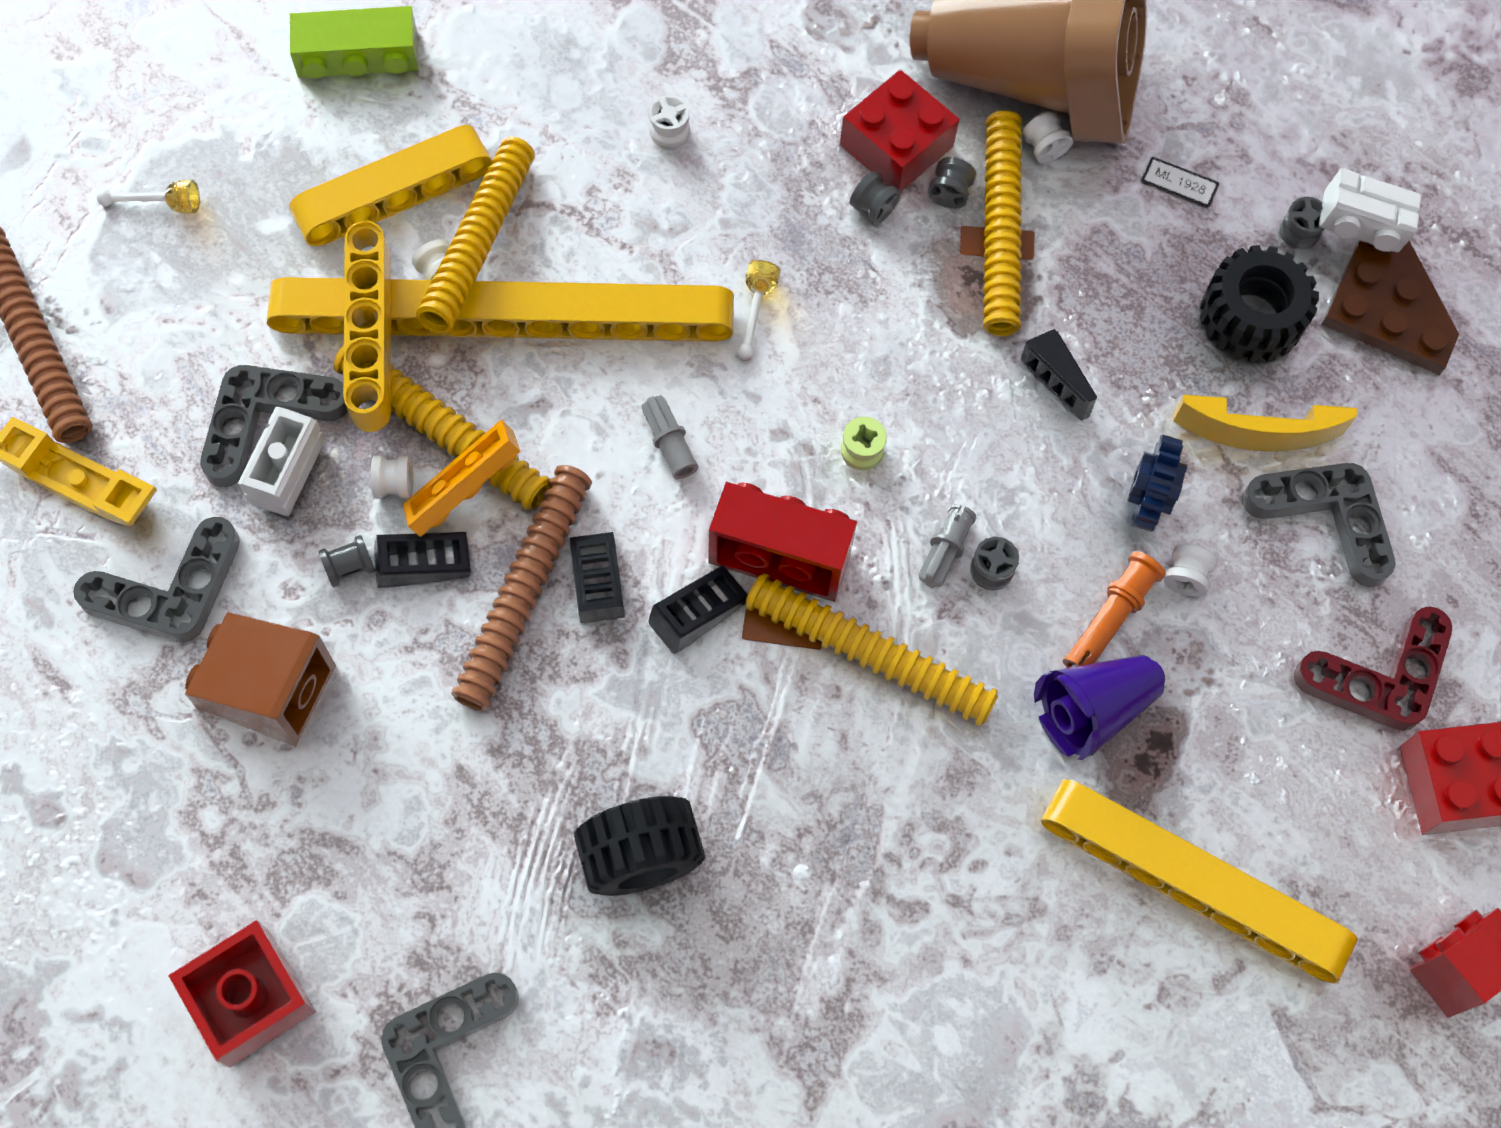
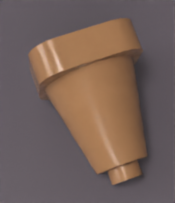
[910,0,1147,144]

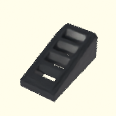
[1021,329,1097,421]
[374,532,471,588]
[569,532,625,623]
[648,565,748,654]

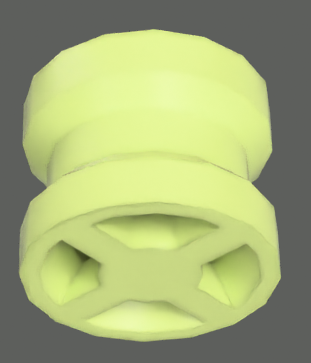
[841,417,887,470]

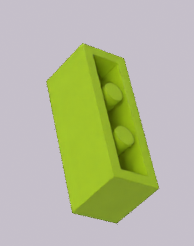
[289,6,419,79]

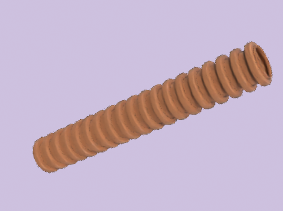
[0,227,93,443]
[451,465,592,711]

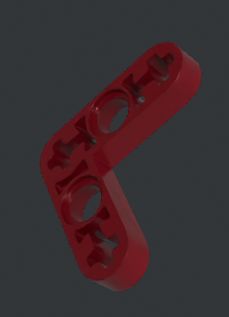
[1294,607,1452,731]

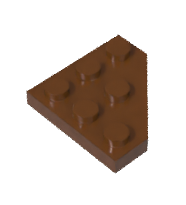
[1321,240,1459,375]

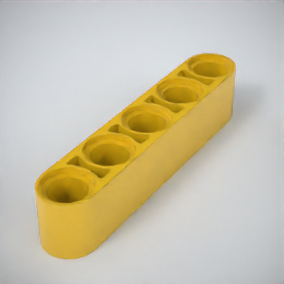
[289,125,492,246]
[343,220,391,432]

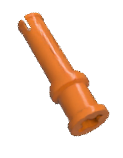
[1062,551,1166,668]

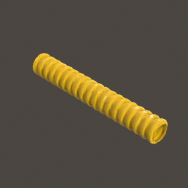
[983,111,1022,336]
[416,137,535,334]
[333,345,550,511]
[746,573,998,727]

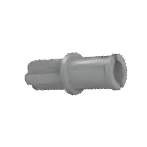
[642,395,699,479]
[918,504,977,588]

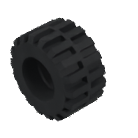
[1200,245,1319,363]
[574,796,706,896]

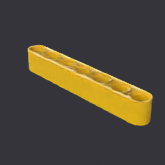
[1041,779,1358,984]

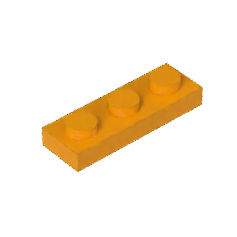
[403,419,521,537]

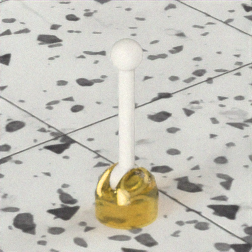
[96,180,200,214]
[737,260,781,360]

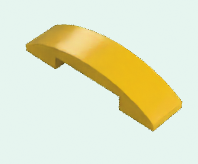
[1173,394,1357,452]
[0,416,157,527]

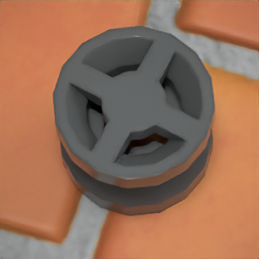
[928,157,977,209]
[849,171,901,225]
[1280,196,1325,250]
[970,536,1019,591]

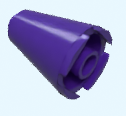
[1034,655,1165,760]

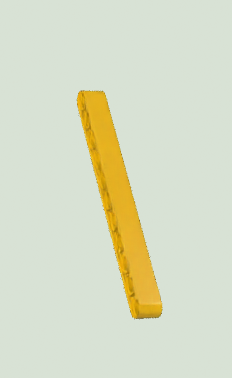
[266,277,734,342]

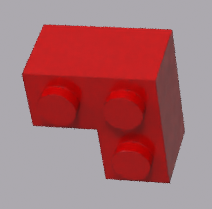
[1410,908,1501,1018]

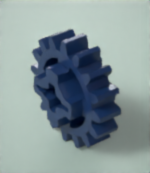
[1127,434,1187,532]

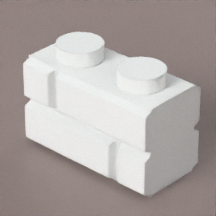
[1319,168,1421,253]
[238,407,325,516]

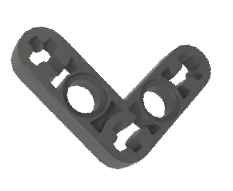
[200,365,348,487]
[1242,463,1396,587]
[73,516,240,642]
[381,972,519,1128]

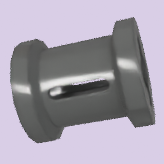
[319,535,376,588]

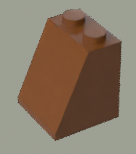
[185,612,336,747]

